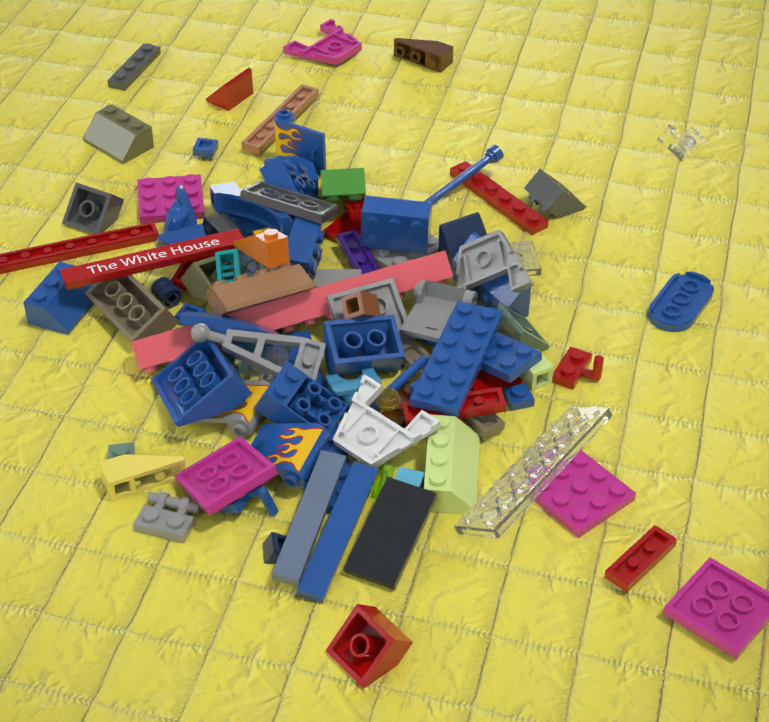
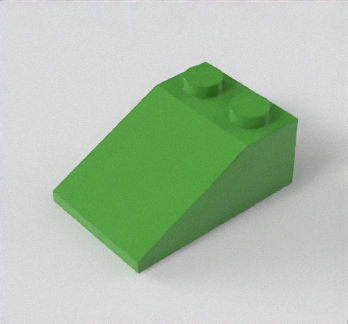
[321,168,366,203]

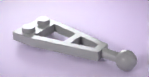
[191,323,326,381]

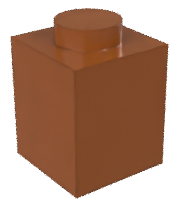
[341,291,381,319]

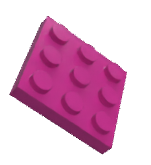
[137,174,205,224]
[174,436,278,515]
[523,449,636,538]
[663,557,769,659]

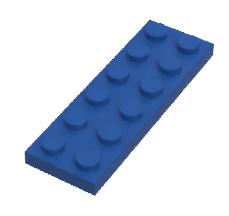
[410,301,503,417]
[415,332,542,383]

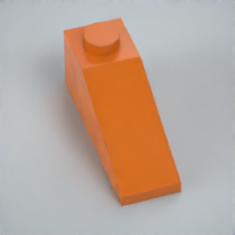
[233,229,290,269]

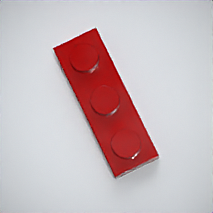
[604,525,677,592]

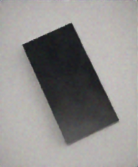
[344,476,438,590]

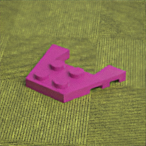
[283,19,362,65]

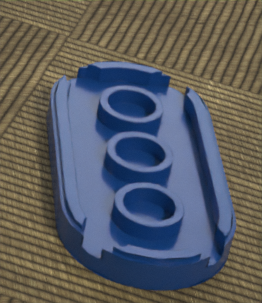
[648,272,714,332]

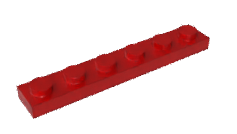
[450,161,549,235]

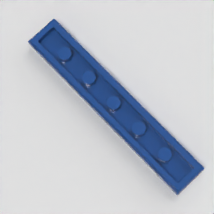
[297,461,379,603]

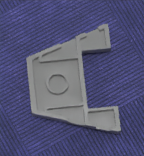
[456,230,534,293]

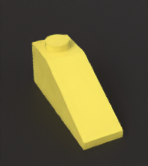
[99,454,186,501]

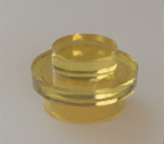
[376,388,401,411]

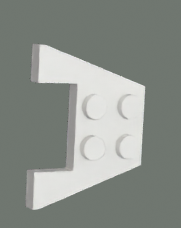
[333,375,441,468]

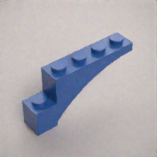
[210,182,294,238]

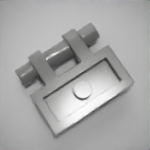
[133,492,201,543]

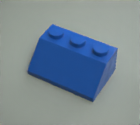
[23,261,94,335]
[323,315,405,377]

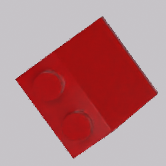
[325,604,413,688]

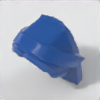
[164,185,197,233]

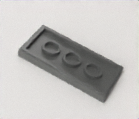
[239,181,339,224]

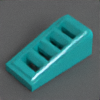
[215,248,242,284]

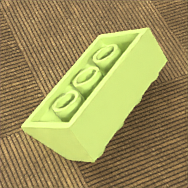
[424,415,480,515]

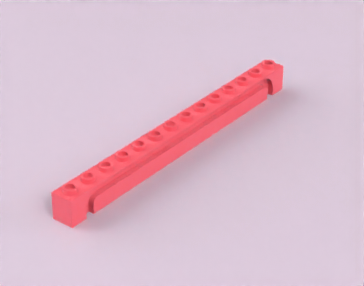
[130,250,453,374]

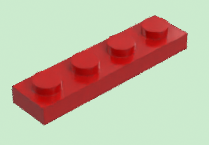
[402,387,506,427]

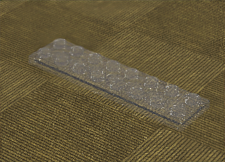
[454,406,612,538]

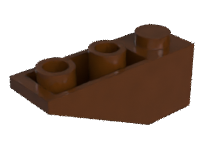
[394,38,454,73]

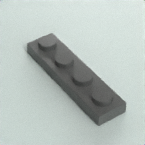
[107,43,161,91]

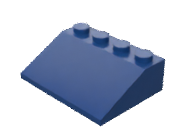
[151,340,252,427]

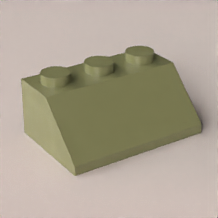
[83,104,154,164]

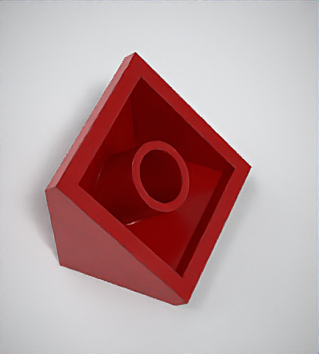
[205,67,253,111]

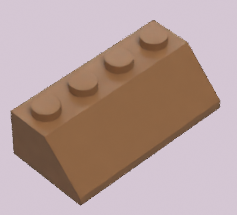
[206,263,315,315]

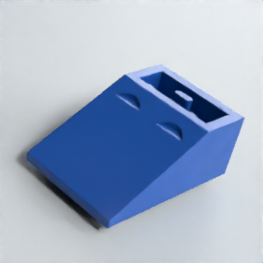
[259,155,323,200]
[254,361,348,433]

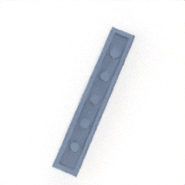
[272,450,346,586]

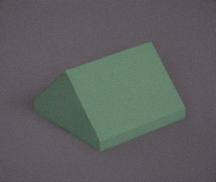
[497,303,550,352]

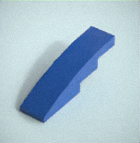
[180,312,279,343]

